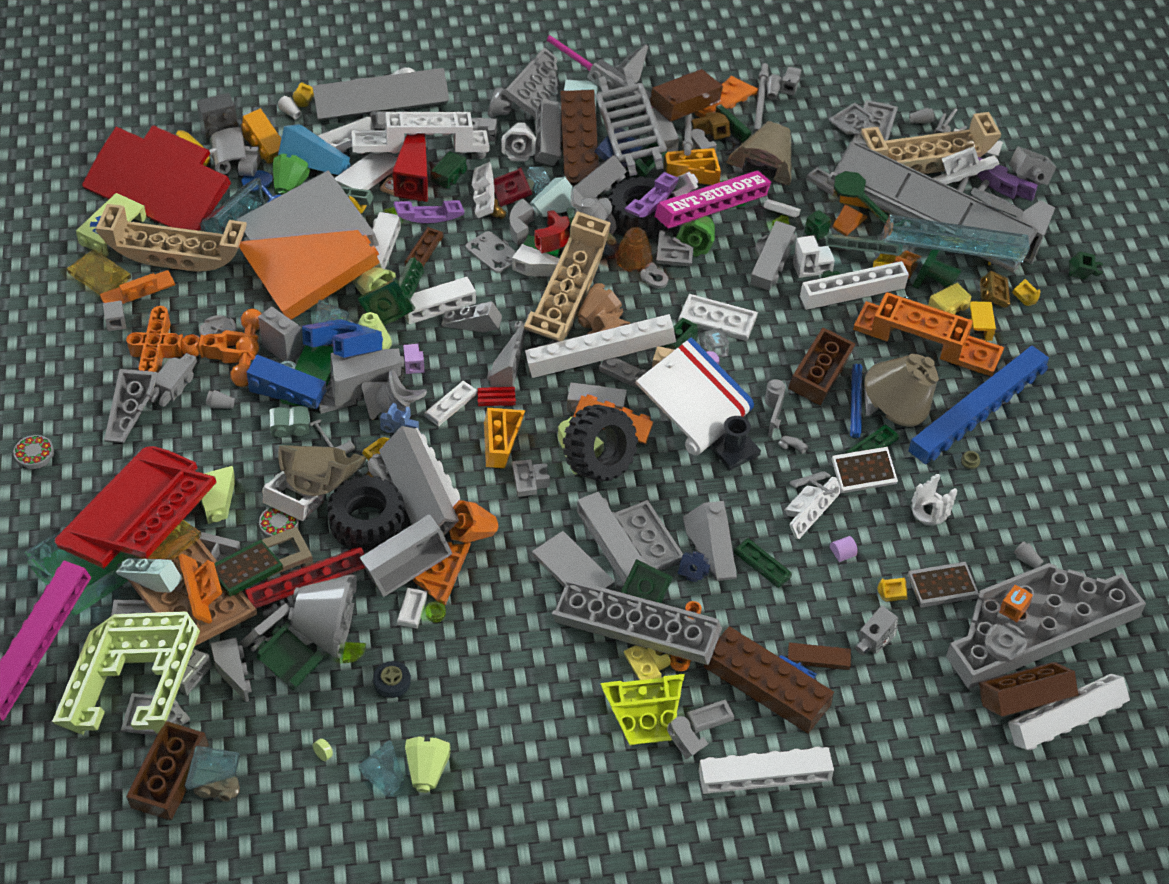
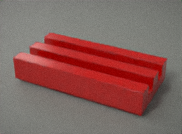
[477,387,516,406]

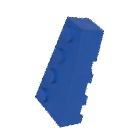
[247,355,327,409]

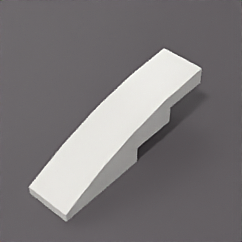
[471,162,494,218]

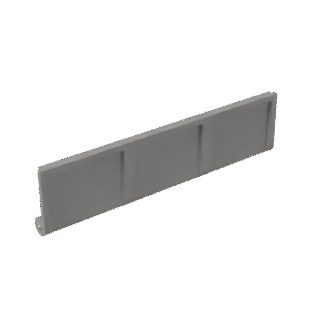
[827,141,1038,273]

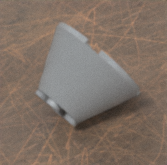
[288,574,357,658]

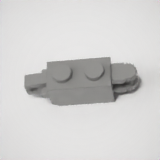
[149,353,197,407]

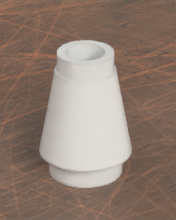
[278,96,302,119]

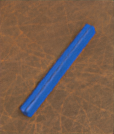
[850,363,862,438]

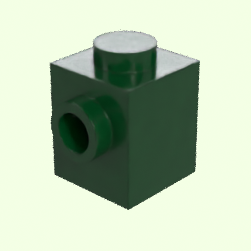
[804,210,831,242]

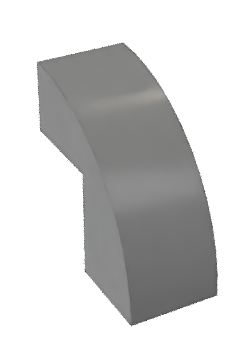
[510,199,534,246]

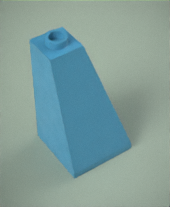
[278,124,350,175]

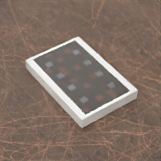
[831,447,898,493]

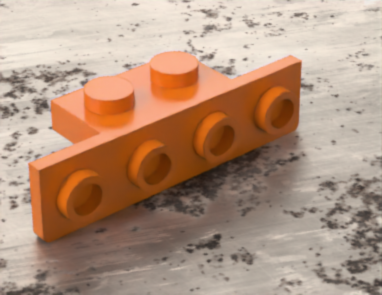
[100,270,175,304]
[178,554,222,624]

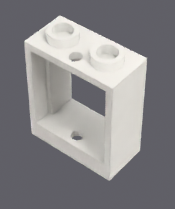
[262,471,325,521]

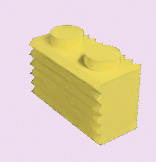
[928,283,972,315]

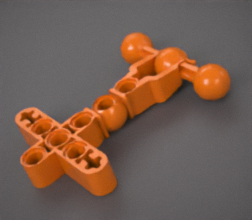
[126,306,262,387]

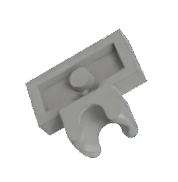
[512,460,550,497]

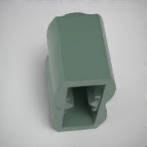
[269,406,309,438]

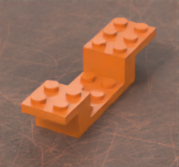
[853,292,1004,377]

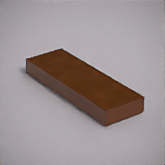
[405,227,443,267]
[788,642,851,670]

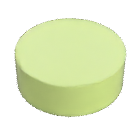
[313,739,333,761]

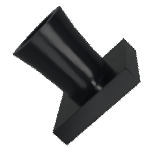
[709,416,761,471]

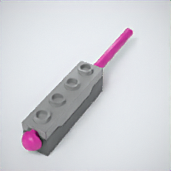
[546,35,653,114]

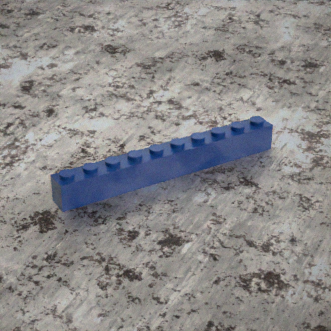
[908,346,1049,465]

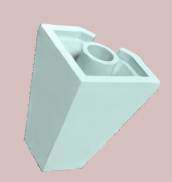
[529,177,575,217]

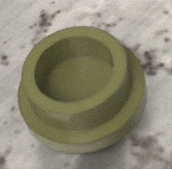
[961,451,980,469]

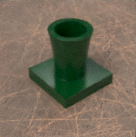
[912,242,961,289]

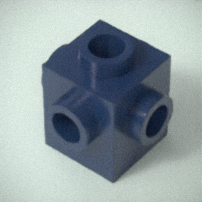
[678,551,711,582]

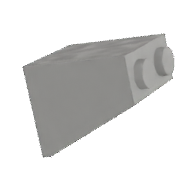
[258,306,305,362]

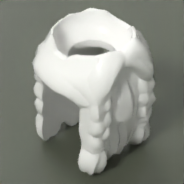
[911,474,957,526]

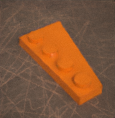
[695,76,758,117]

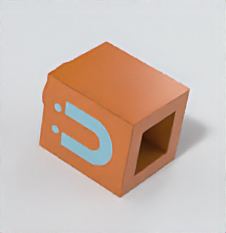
[999,585,1033,622]

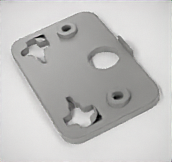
[466,231,516,273]

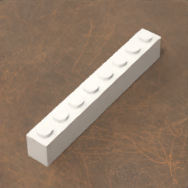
[525,314,676,378]

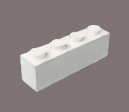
[373,212,401,269]
[404,277,476,325]

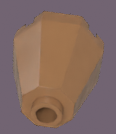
[577,283,623,328]

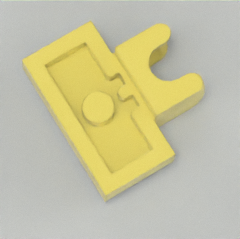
[624,645,671,680]

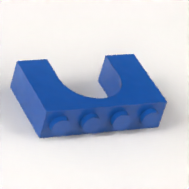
[302,319,383,358]

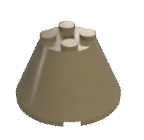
[865,354,939,427]

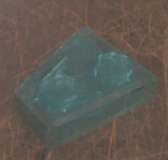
[314,300,350,324]

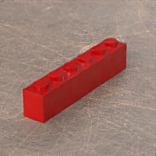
[243,547,365,608]

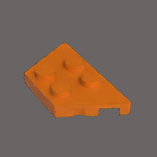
[413,542,471,606]

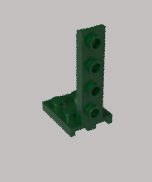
[358,257,424,326]

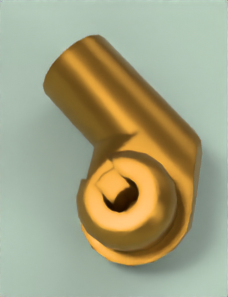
[490,199,506,219]

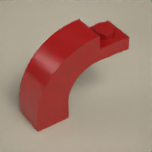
[535,210,570,253]

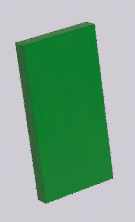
[280,345,334,409]

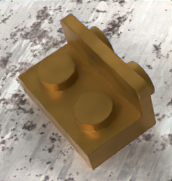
[980,271,1010,308]

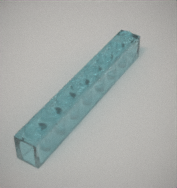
[884,215,1030,262]

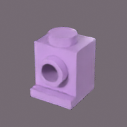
[403,344,424,374]

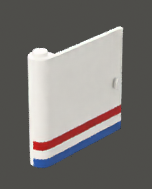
[635,337,754,455]

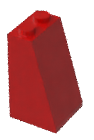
[392,133,428,202]

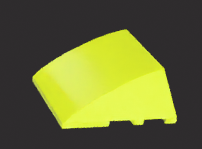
[600,674,684,745]

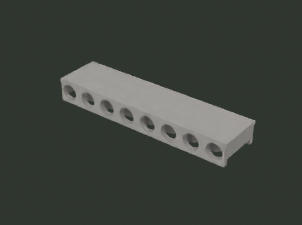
[312,68,449,121]
[552,578,722,665]

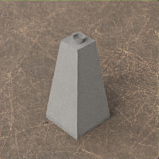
[1016,200,1055,264]
[330,348,404,407]

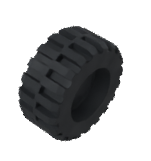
[608,177,673,241]
[563,405,638,481]
[327,475,405,552]

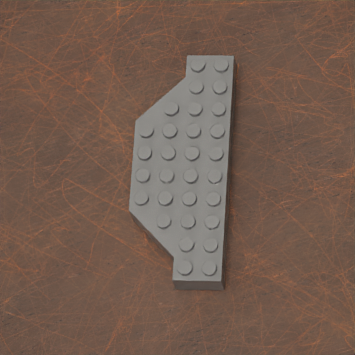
[946,563,1146,689]

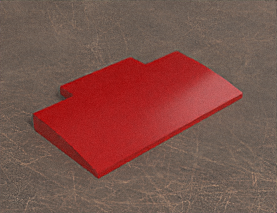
[82,125,231,231]

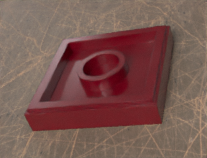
[493,168,532,207]

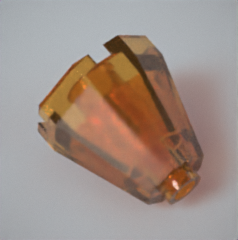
[617,228,653,272]

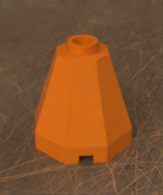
[449,500,498,543]

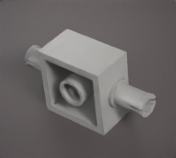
[1009,146,1057,185]

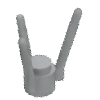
[933,108,967,134]

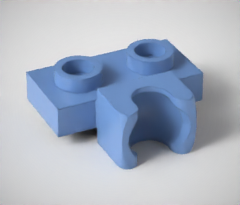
[380,403,419,434]

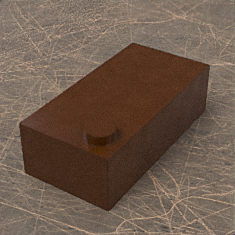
[650,69,723,122]
[788,327,855,406]
[979,662,1078,717]
[126,721,209,821]

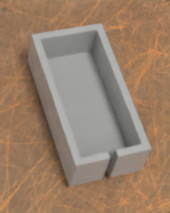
[360,514,453,597]

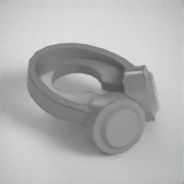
[641,263,668,289]

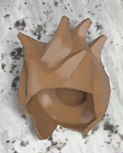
[587,306,630,334]

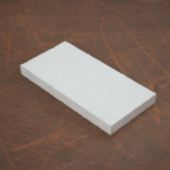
[335,152,398,190]
[678,294,758,341]

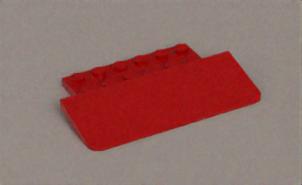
[55,446,217,569]

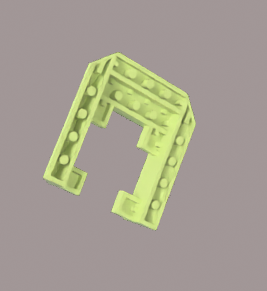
[52,612,200,735]

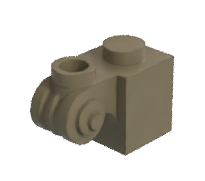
[192,760,240,802]

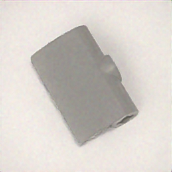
[210,127,246,174]

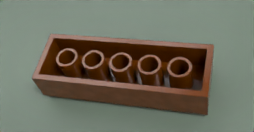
[560,90,599,187]
[704,626,834,734]

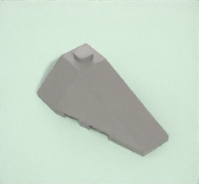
[615,44,648,83]
[487,324,525,387]
[104,369,157,443]
[683,501,737,581]

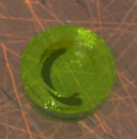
[425,601,446,622]

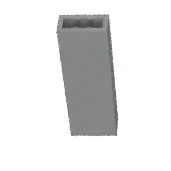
[379,426,459,536]

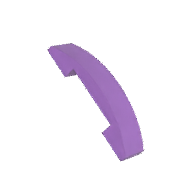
[625,172,679,217]
[394,200,464,223]

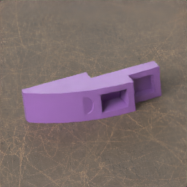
[977,157,1038,201]

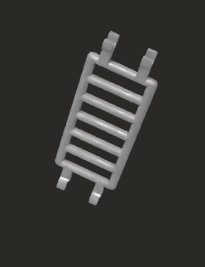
[595,70,667,176]

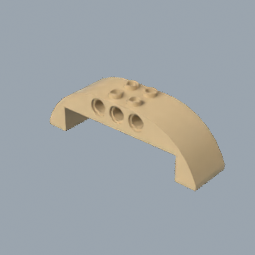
[861,112,1001,174]
[96,204,247,271]
[524,211,611,342]

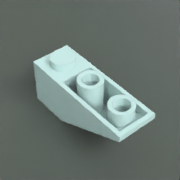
[116,558,183,593]

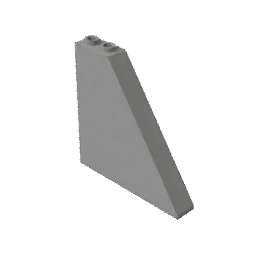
[236,170,379,247]

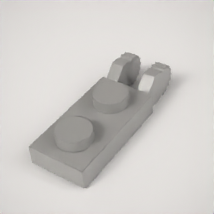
[599,357,647,389]

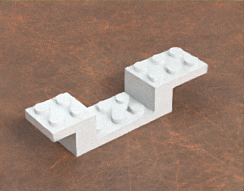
[351,112,489,154]

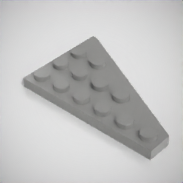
[503,48,558,120]

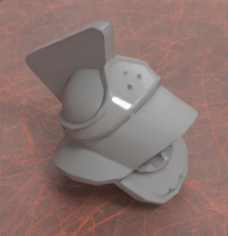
[571,189,617,235]
[361,370,427,420]

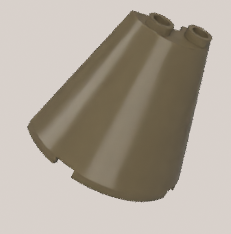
[726,121,791,186]
[278,445,366,496]

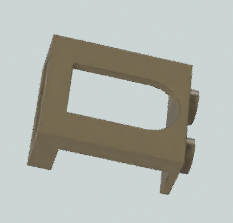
[252,527,313,580]

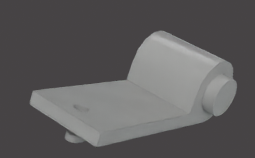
[765,379,786,438]

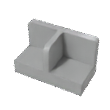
[199,532,241,561]

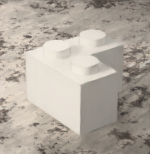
[793,236,835,278]

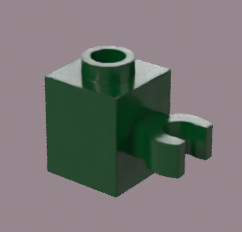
[1069,251,1103,280]

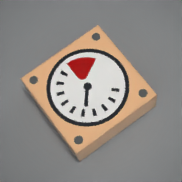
[380,177,404,195]

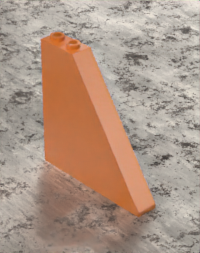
[239,230,380,320]

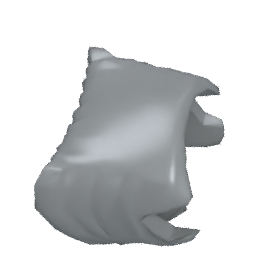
[487,87,513,117]

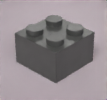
[196,93,238,139]

